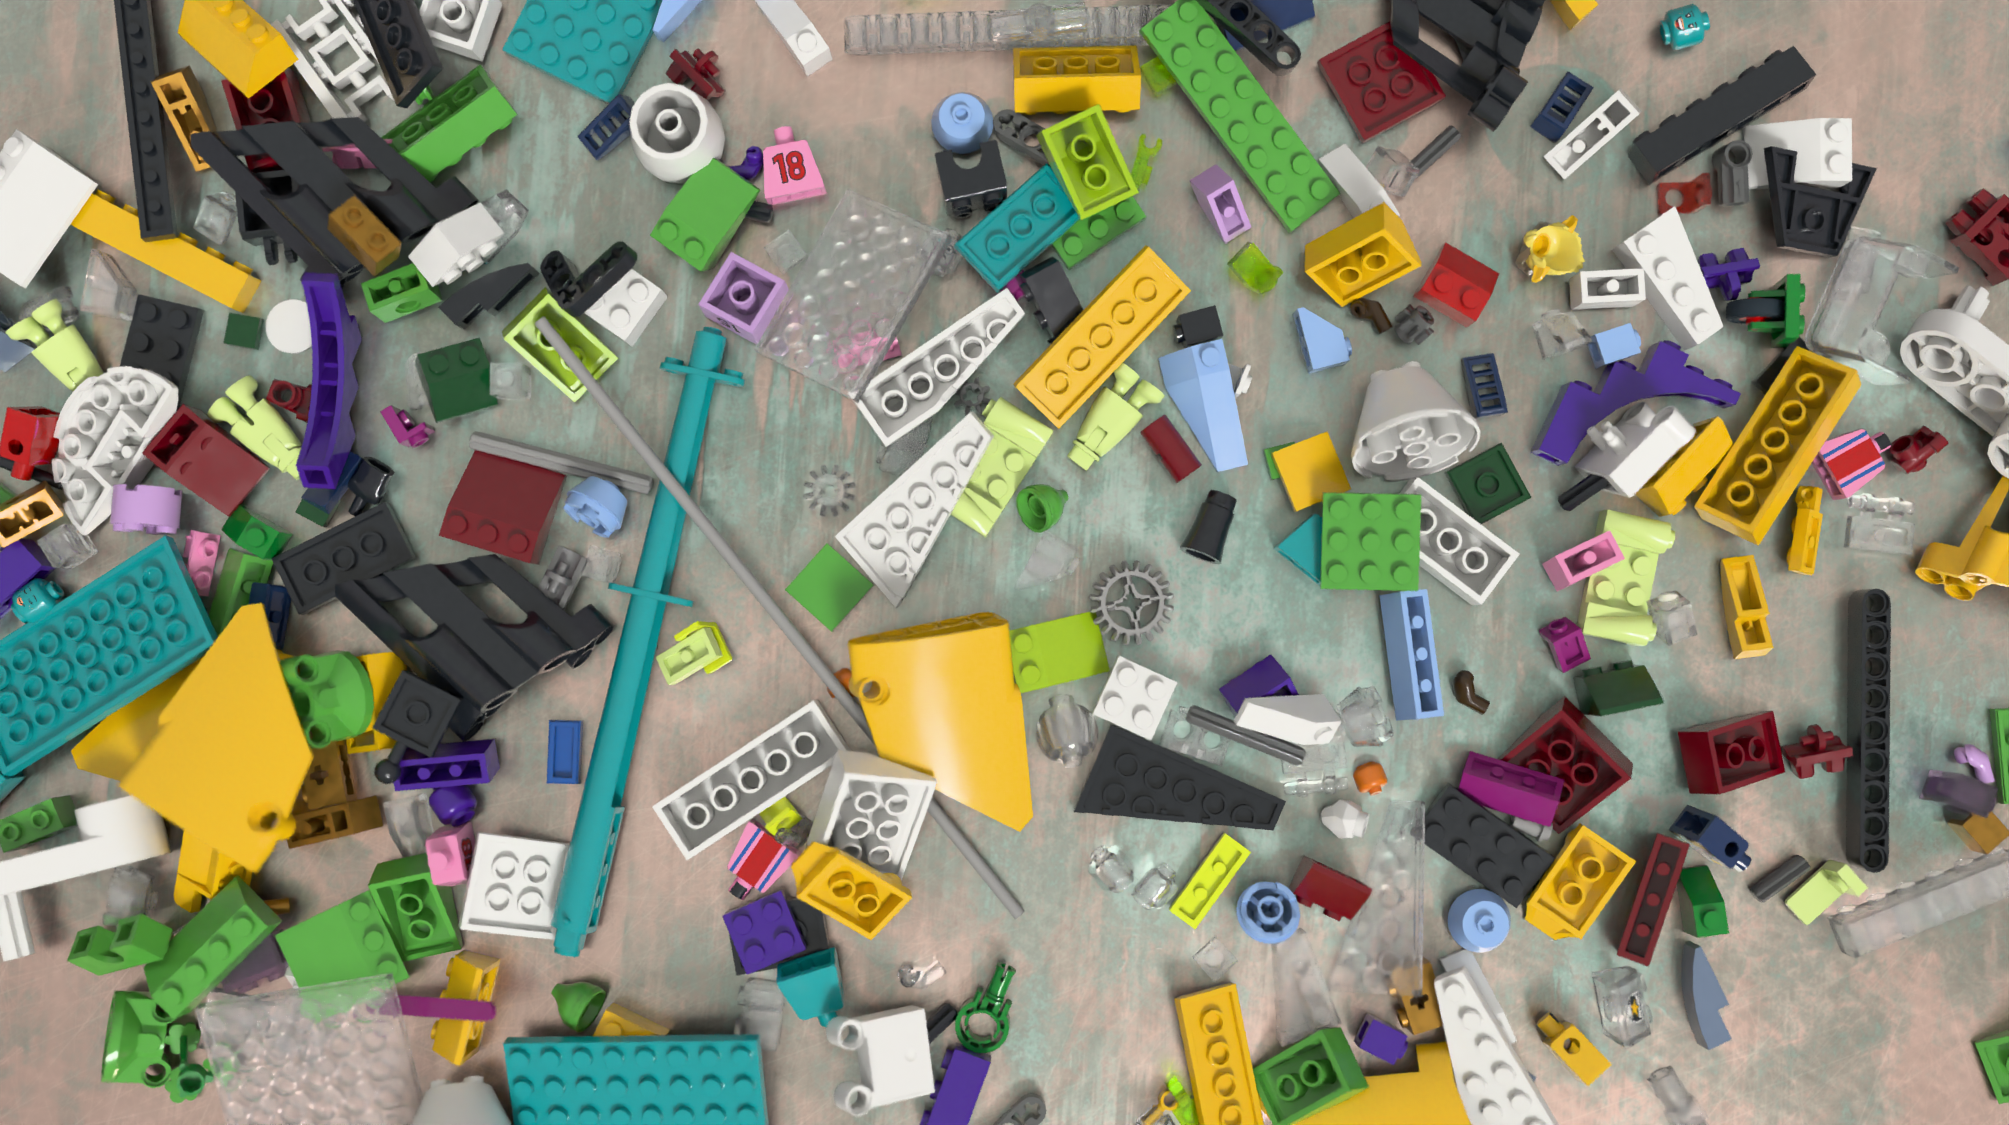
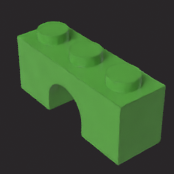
[67,914,173,976]

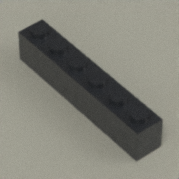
[1628,46,1817,185]

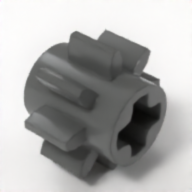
[1395,304,1434,345]
[954,377,990,416]

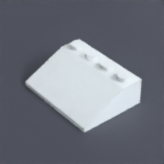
[0,129,98,289]
[804,750,937,881]

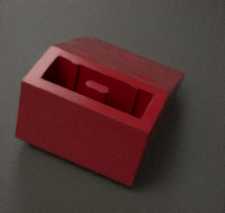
[142,404,270,517]

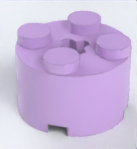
[110,484,182,535]

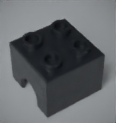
[935,140,1007,218]

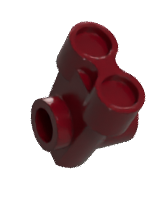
[266,379,312,422]
[1889,425,1949,474]

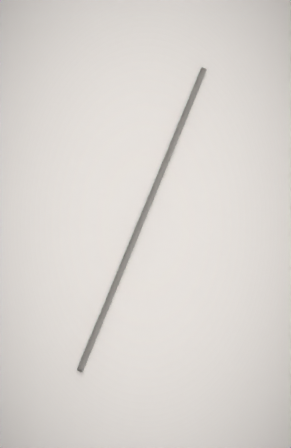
[535,317,1024,919]

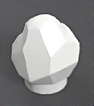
[1320,800,1369,839]

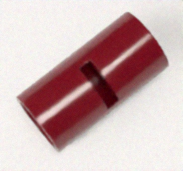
[1140,414,1202,483]

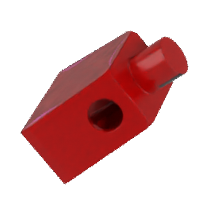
[0,406,60,481]

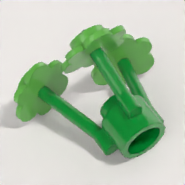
[165,1022,242,1103]

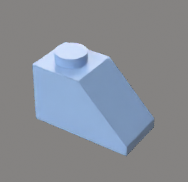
[1293,307,1352,374]

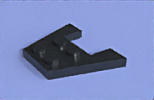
[1764,146,1877,257]

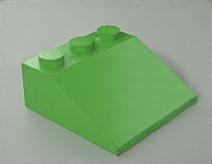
[275,890,409,1023]

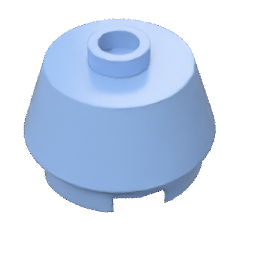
[931,92,993,154]
[563,476,628,538]
[1236,882,1300,944]
[1448,889,1511,953]

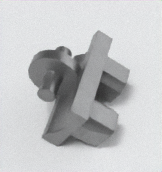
[538,545,589,610]

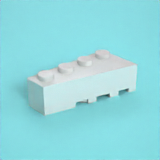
[1612,206,1724,351]

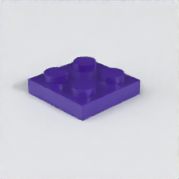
[722,889,807,975]

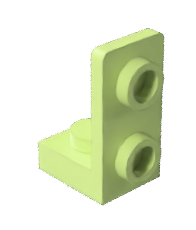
[1784,859,1868,925]

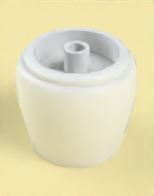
[629,83,725,184]

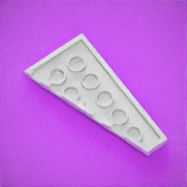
[835,412,994,608]
[1434,965,1559,1125]

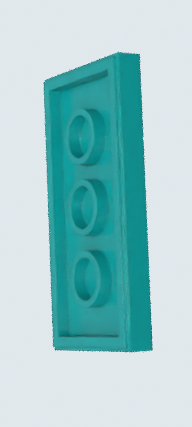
[954,163,1080,293]

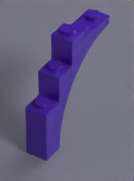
[296,272,362,489]
[1530,340,1741,466]

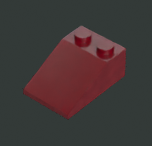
[1678,711,1785,795]

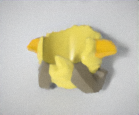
[1515,215,1585,283]

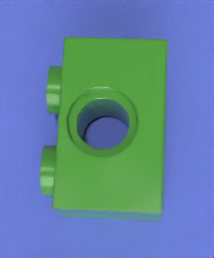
[361,263,443,323]
[0,795,77,853]

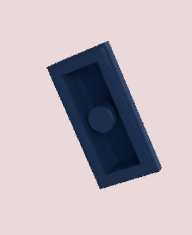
[301,452,363,514]
[248,582,291,649]

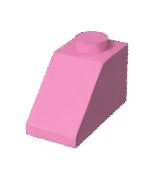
[1542,530,1625,592]

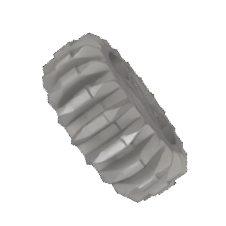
[1089,560,1174,645]

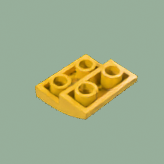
[1271,431,1351,512]

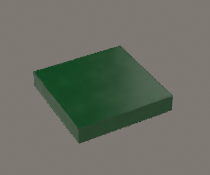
[1444,442,1532,524]

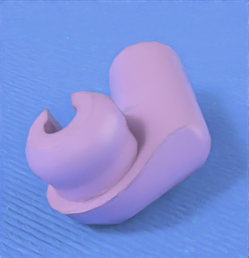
[1954,744,1995,784]

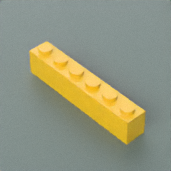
[70,189,261,314]

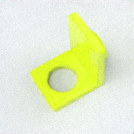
[674,621,732,674]
[759,796,803,839]

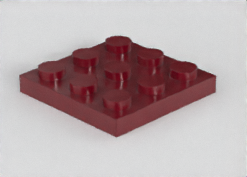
[1317,21,1446,144]

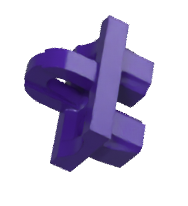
[1697,248,1760,301]

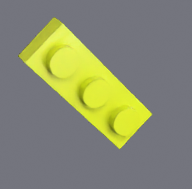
[1169,832,1251,929]

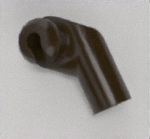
[1350,298,1393,334]
[1453,670,1490,715]

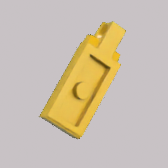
[1787,486,1823,576]

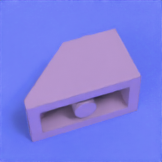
[1190,164,1251,244]

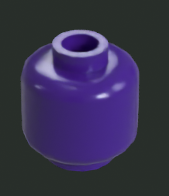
[429,785,477,827]

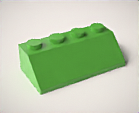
[381,64,517,183]
[143,875,282,1020]

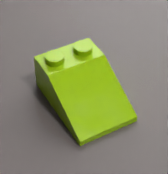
[1036,104,1139,220]
[502,287,618,403]
[1009,612,1110,693]

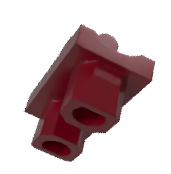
[666,49,726,101]
[1782,724,1853,779]

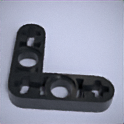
[540,241,637,317]

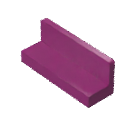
[1458,751,1564,826]

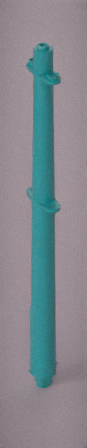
[550,326,745,957]

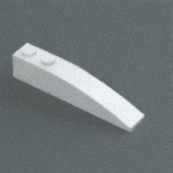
[850,288,1025,447]

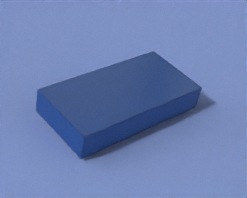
[547,720,583,784]

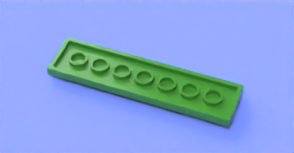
[1139,0,1340,233]

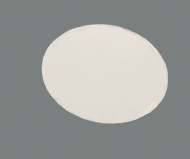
[266,299,312,353]

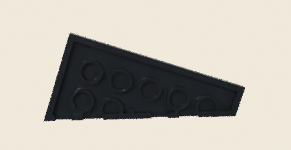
[1073,725,1286,831]

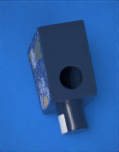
[1669,805,1751,872]

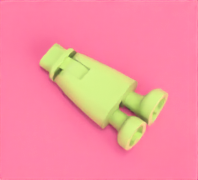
[5,299,104,392]
[1067,363,1165,471]
[207,375,302,480]

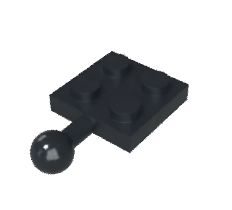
[372,670,463,784]

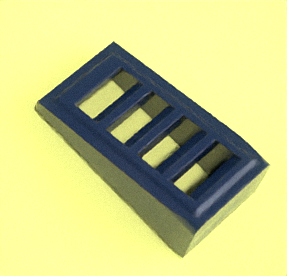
[1531,71,1594,142]
[577,94,635,160]
[1462,353,1508,419]

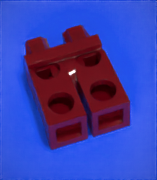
[1945,188,2009,286]

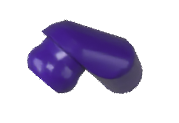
[728,146,764,180]

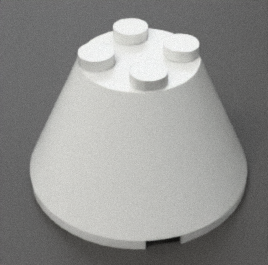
[1351,361,1480,481]
[411,1076,511,1125]

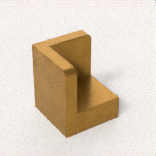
[1947,805,2009,854]

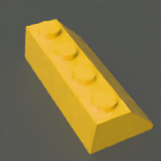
[178,0,298,99]
[1013,45,1141,115]

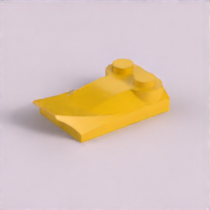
[1525,823,1636,941]
[791,841,912,940]

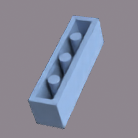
[1379,589,1444,721]

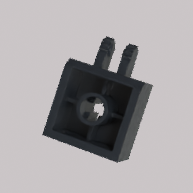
[235,170,299,266]

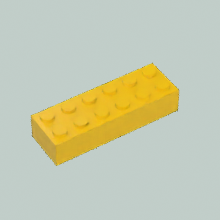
[1694,346,1861,546]

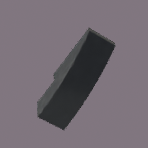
[438,263,540,330]

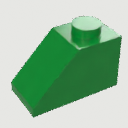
[221,504,293,561]
[1677,865,1729,938]

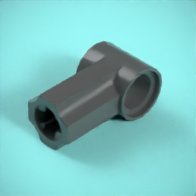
[1712,140,1753,206]

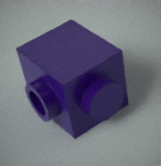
[1354,1013,1408,1065]

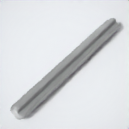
[469,431,653,494]

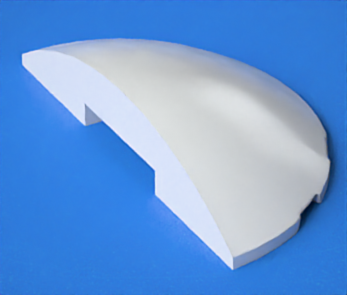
[52,366,178,535]

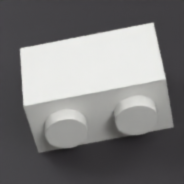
[1569,268,1646,310]

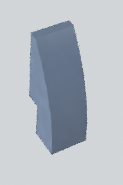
[1681,941,1732,1050]

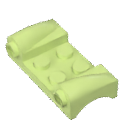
[950,397,1054,538]
[1577,509,1675,646]

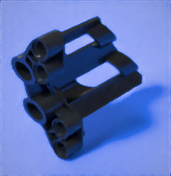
[1390,0,1545,132]
[191,117,479,289]
[335,554,615,742]

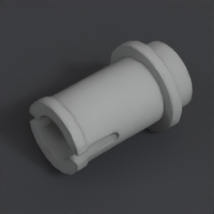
[1510,815,1553,842]

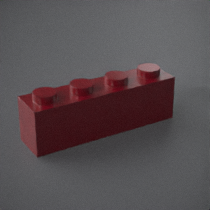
[1616,833,1690,967]

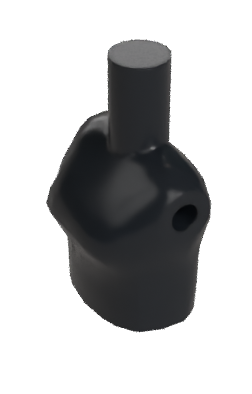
[348,457,395,516]

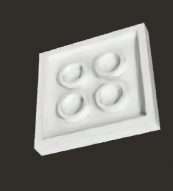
[458,831,570,940]

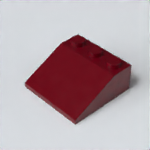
[438,450,567,565]
[1498,696,1633,834]

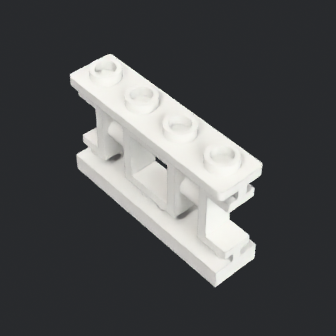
[270,0,394,122]

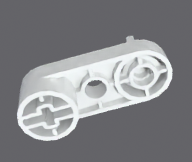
[1900,285,2009,479]
[0,795,171,961]

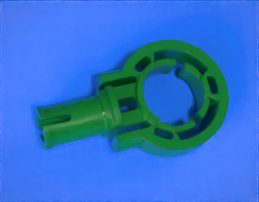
[955,962,1016,1053]

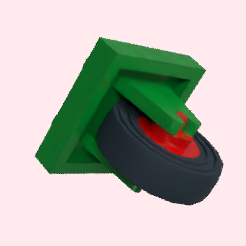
[1726,274,1806,348]

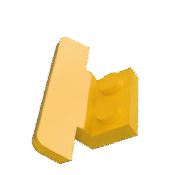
[173,830,252,913]

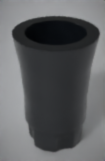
[1180,490,1237,564]

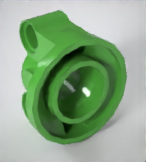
[280,650,374,749]
[101,990,177,1088]

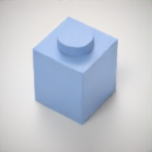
[1585,323,1641,369]

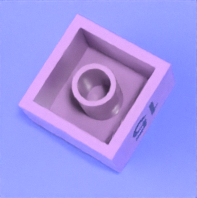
[698,252,791,346]

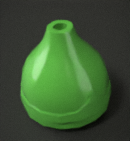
[1016,484,1069,533]
[551,982,606,1033]

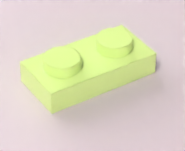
[656,627,723,685]

